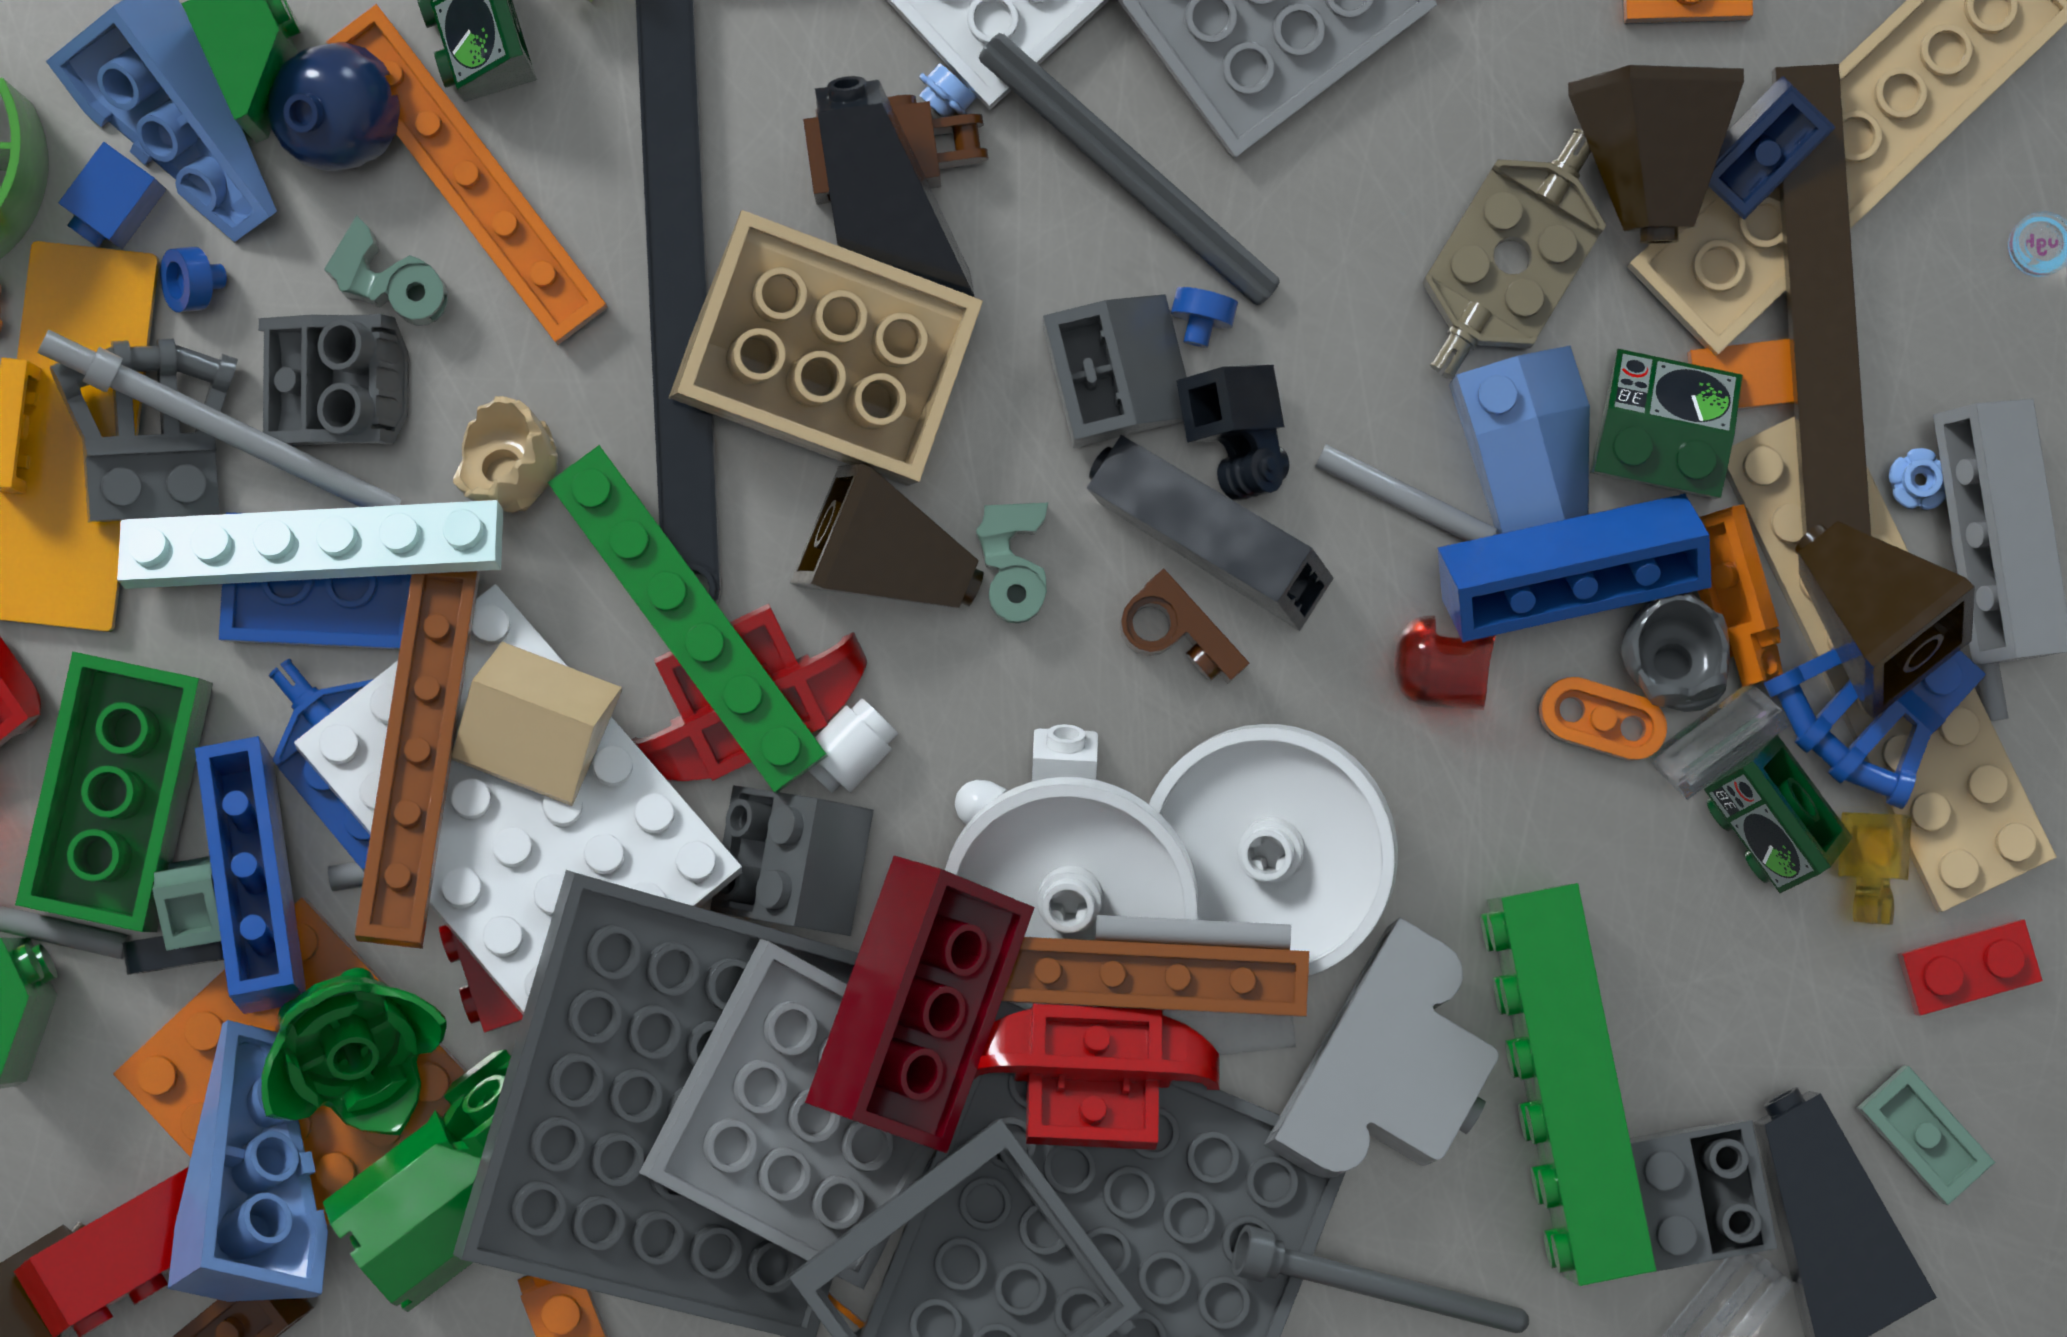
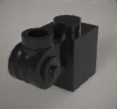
[1176,365,1290,501]

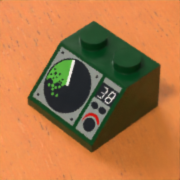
[417,0,537,102]
[1590,349,1743,499]
[1704,734,1853,893]

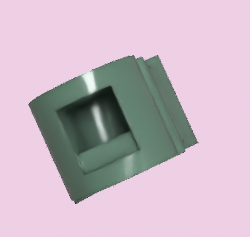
[324,216,448,326]
[976,502,1048,624]
[152,856,221,951]

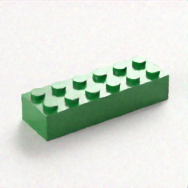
[1480,883,1656,1286]

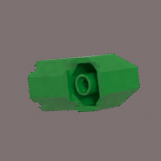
[323,1049,511,1312]

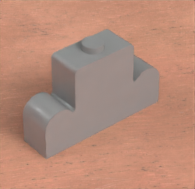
[1263,918,1499,1178]

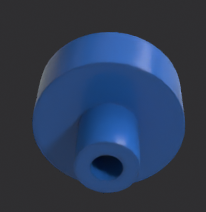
[160,247,227,312]
[1171,287,1238,348]

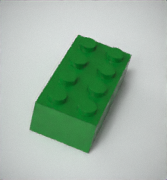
[15,651,213,933]

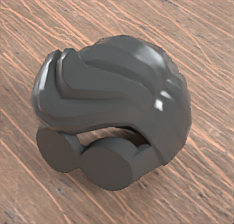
[1621,592,1730,712]

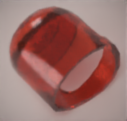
[1394,615,1497,710]

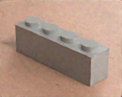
[1933,399,2067,665]

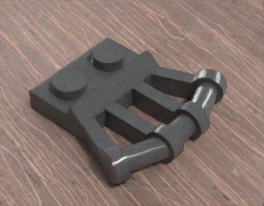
[50,339,238,523]

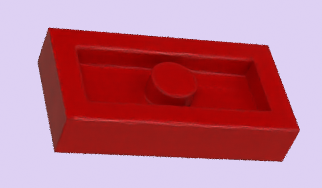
[1897,919,2043,1016]

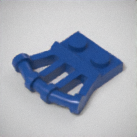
[1764,647,1986,809]

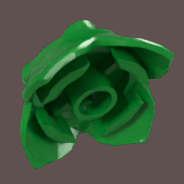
[261,968,447,1136]

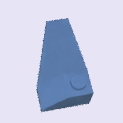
[46,0,277,242]
[1449,346,1590,534]
[168,1020,328,1302]

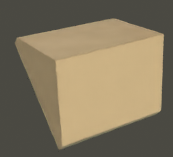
[452,642,622,806]

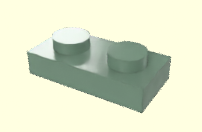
[1857,1065,1995,1205]

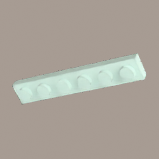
[117,500,503,589]

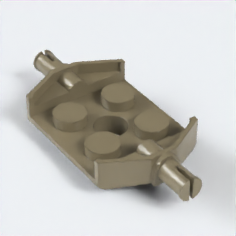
[1422,129,1606,380]

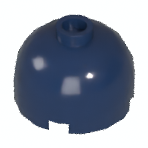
[267,42,401,171]

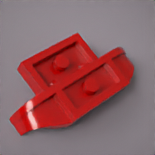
[631,603,867,781]
[974,1004,1220,1150]

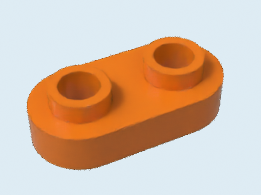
[1539,677,1667,761]

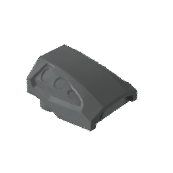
[258,314,408,446]

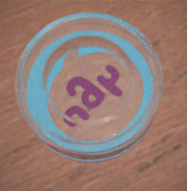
[2008,211,2067,277]

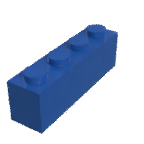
[1438,494,1712,642]
[195,736,306,1014]

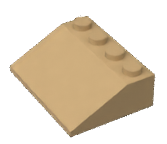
[669,210,983,486]

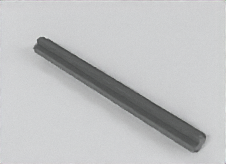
[979,33,1280,305]

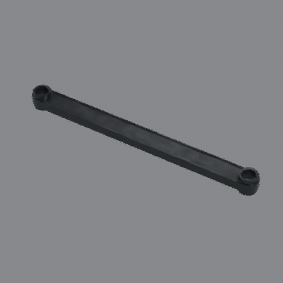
[636,0,721,605]

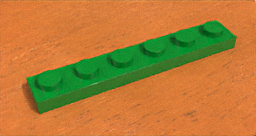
[547,445,828,794]

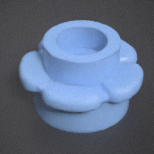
[919,63,977,117]
[1888,448,1946,510]

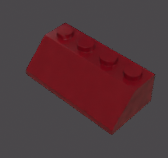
[805,856,1035,1153]

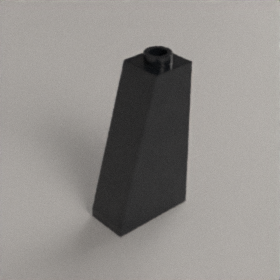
[815,76,975,297]
[1087,435,1334,631]
[1754,1087,1937,1337]

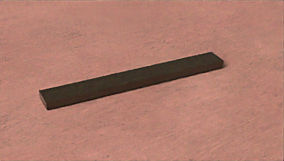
[1771,64,1871,536]

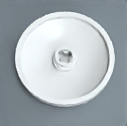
[1149,724,1398,976]
[945,777,1198,1009]

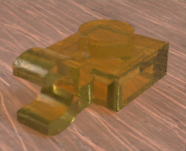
[1838,812,1912,925]

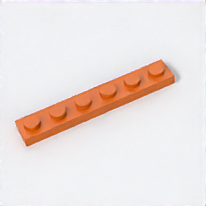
[326,4,608,345]

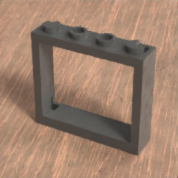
[788,1119,1142,1337]

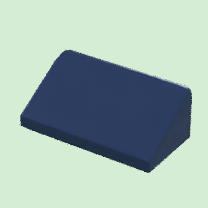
[1708,76,1836,220]

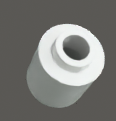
[808,698,898,793]

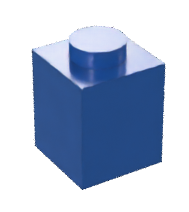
[58,141,167,250]

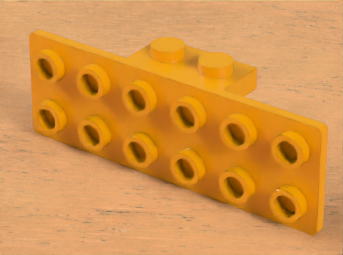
[0,241,159,632]

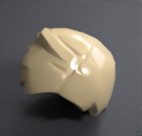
[453,396,558,513]

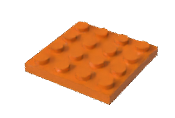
[113,897,467,1226]

